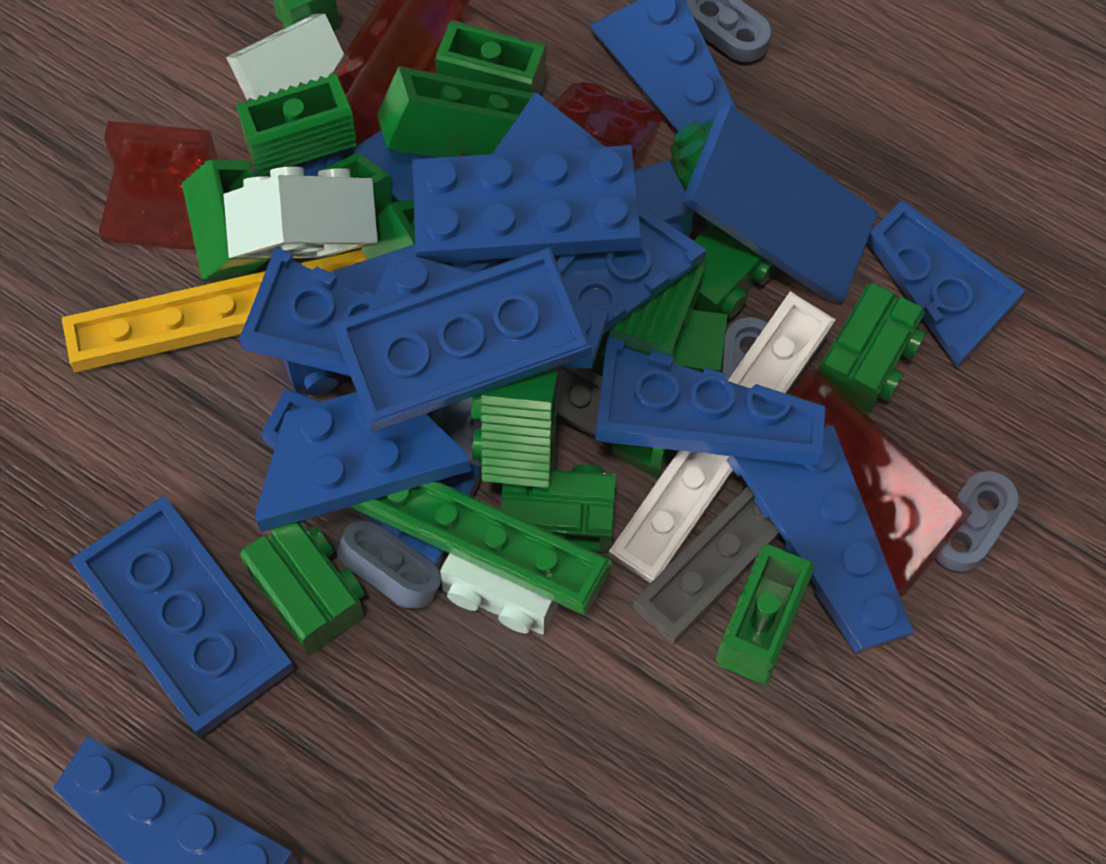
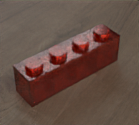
[332,0,470,143]

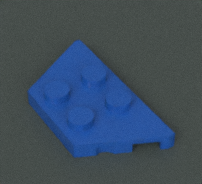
[255,392,472,532]

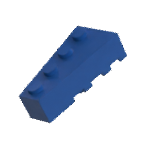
[53,736,299,864]

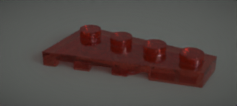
[790,369,973,596]

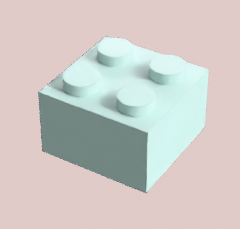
[224,167,378,258]

